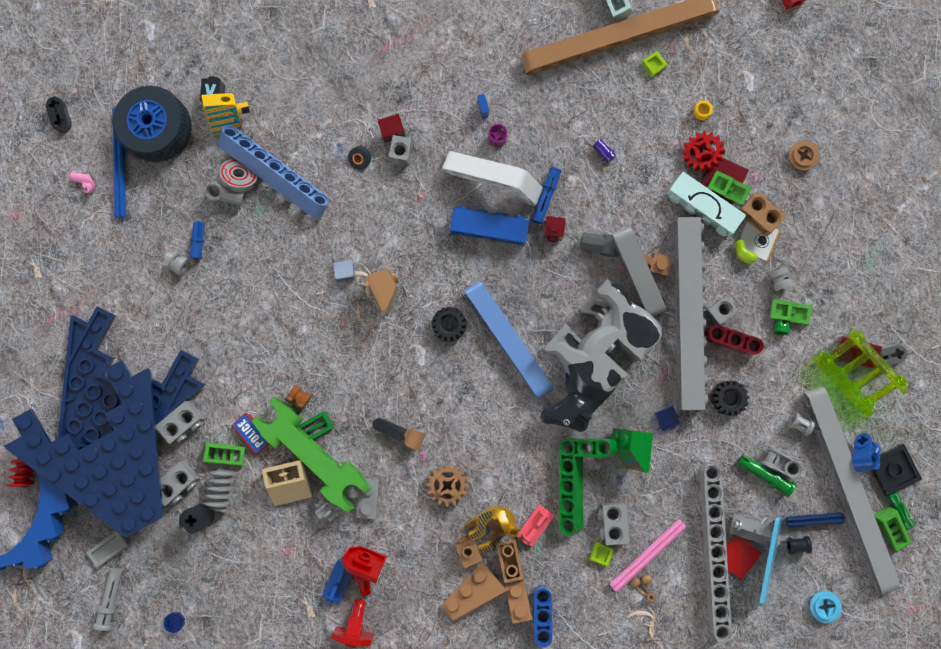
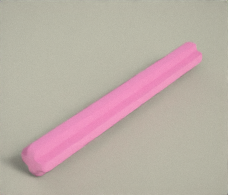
[610,520,686,592]

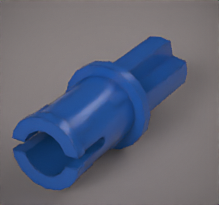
[189,221,205,259]

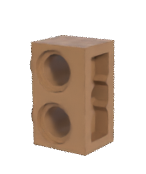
[739,192,786,237]

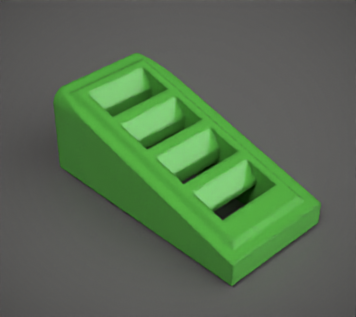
[203,442,245,466]
[874,507,912,553]

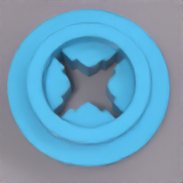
[809,590,842,623]

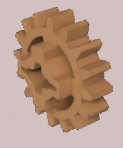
[426,463,469,507]

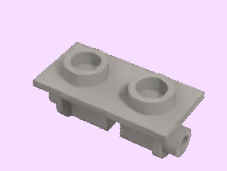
[729,514,773,545]

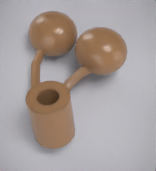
[630,575,656,602]

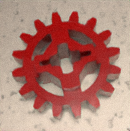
[682,131,725,173]

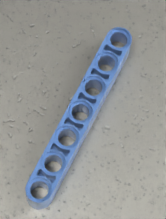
[218,125,329,218]
[464,280,554,400]

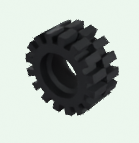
[432,307,466,342]
[711,381,750,416]

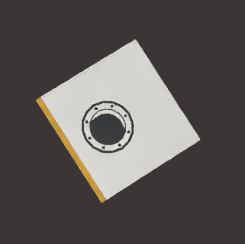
[740,221,780,261]

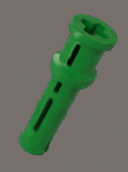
[737,454,796,497]

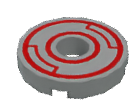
[219,159,258,192]

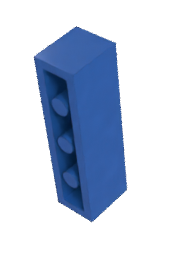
[450,206,529,246]

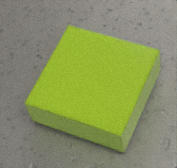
[641,51,668,78]
[589,541,615,567]

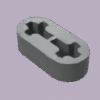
[875,345,907,368]

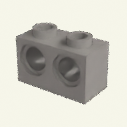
[156,401,205,444]
[161,461,200,506]
[598,502,630,545]

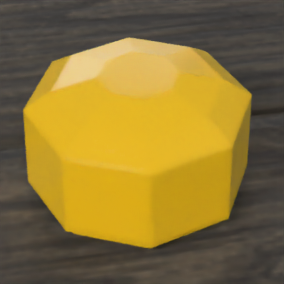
[693,100,713,120]

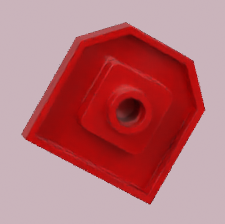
[342,546,387,596]
[331,599,375,648]

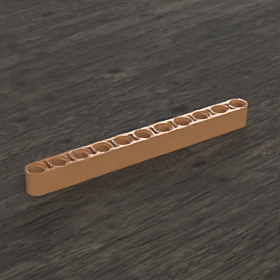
[521,0,720,75]

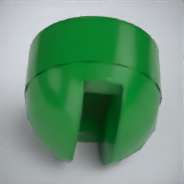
[773,320,790,336]

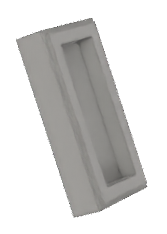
[86,531,131,569]

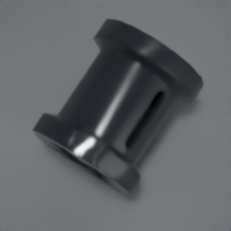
[786,536,812,555]

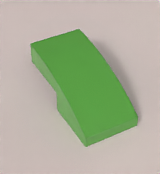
[708,171,752,206]
[770,299,812,325]

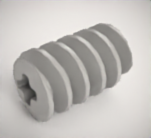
[203,469,236,512]

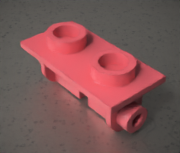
[517,504,555,547]

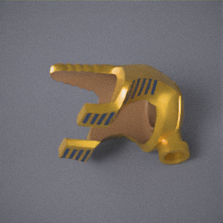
[465,505,519,554]

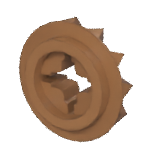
[788,141,819,171]

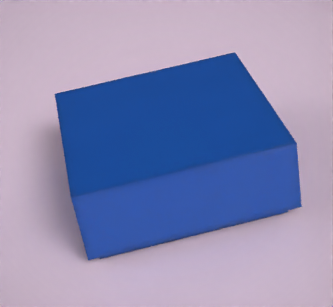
[477,94,489,119]

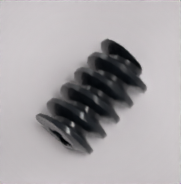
[179,504,215,534]

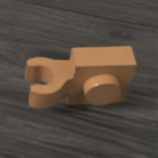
[643,253,673,277]

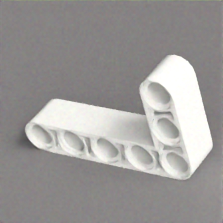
[442,151,543,206]

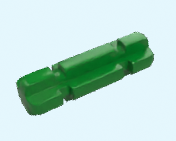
[888,492,915,530]

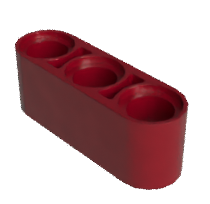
[704,325,764,355]

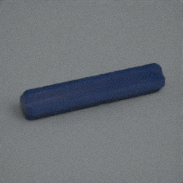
[785,512,845,528]

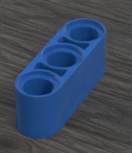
[533,585,552,647]

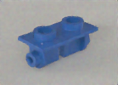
[322,560,352,604]

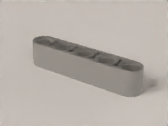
[612,226,667,317]

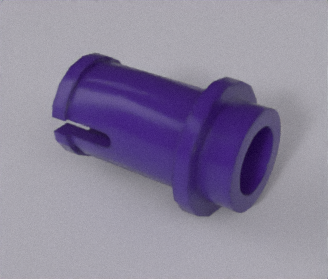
[592,139,616,163]

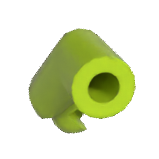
[734,240,758,264]

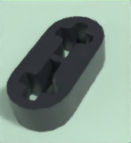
[46,96,72,133]

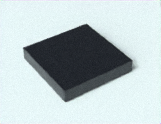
[872,444,922,496]

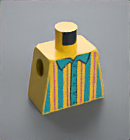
[201,93,250,136]

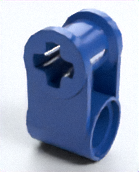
[852,433,881,472]

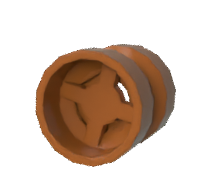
[285,385,312,411]

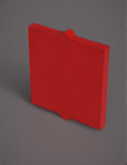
[726,535,762,580]

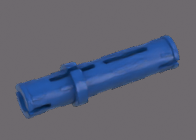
[531,167,562,224]

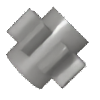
[315,498,339,522]

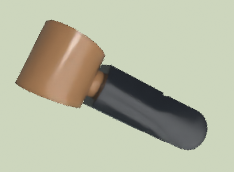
[373,418,426,451]

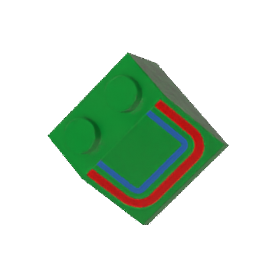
[610,428,653,473]

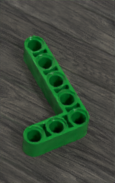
[559,438,619,536]

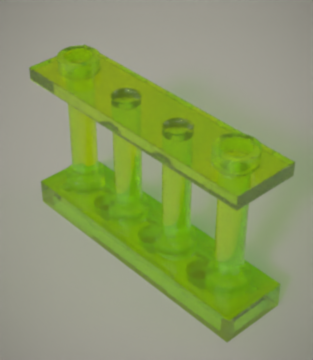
[813,327,908,418]

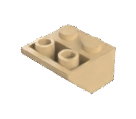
[262,460,313,506]

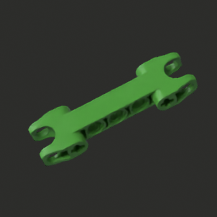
[252,397,372,513]

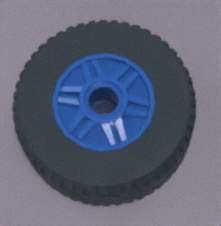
[112,85,192,162]

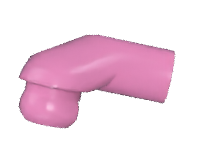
[70,172,95,193]

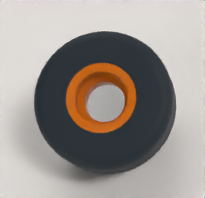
[348,146,371,170]

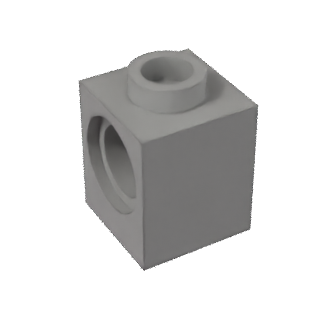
[389,135,413,167]
[704,296,738,325]

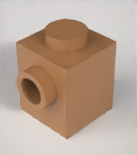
[455,535,483,569]

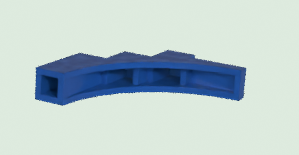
[0,473,78,571]

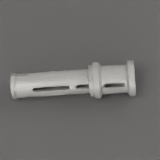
[92,568,123,631]

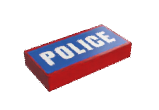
[231,413,269,454]

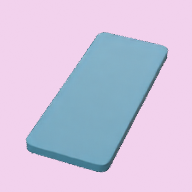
[759,517,782,606]

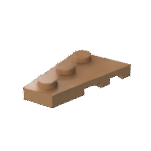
[441,563,509,621]

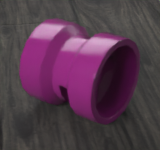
[488,124,507,147]

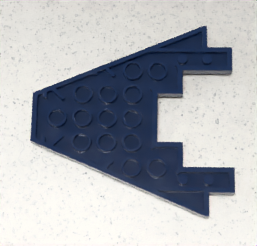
[58,306,206,450]
[4,360,164,538]

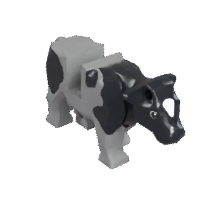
[540,279,662,432]

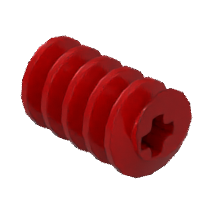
[7,453,36,488]

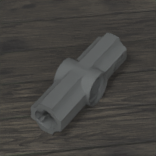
[580,232,639,257]

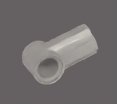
[205,180,246,206]

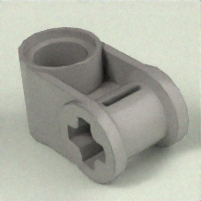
[761,446,803,478]

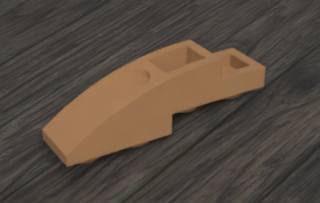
[496,539,532,624]

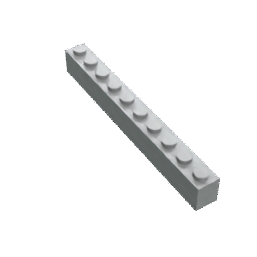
[674,217,708,410]

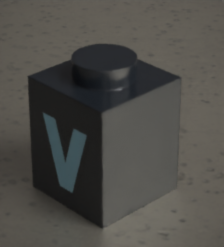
[200,76,225,103]

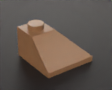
[365,269,399,315]

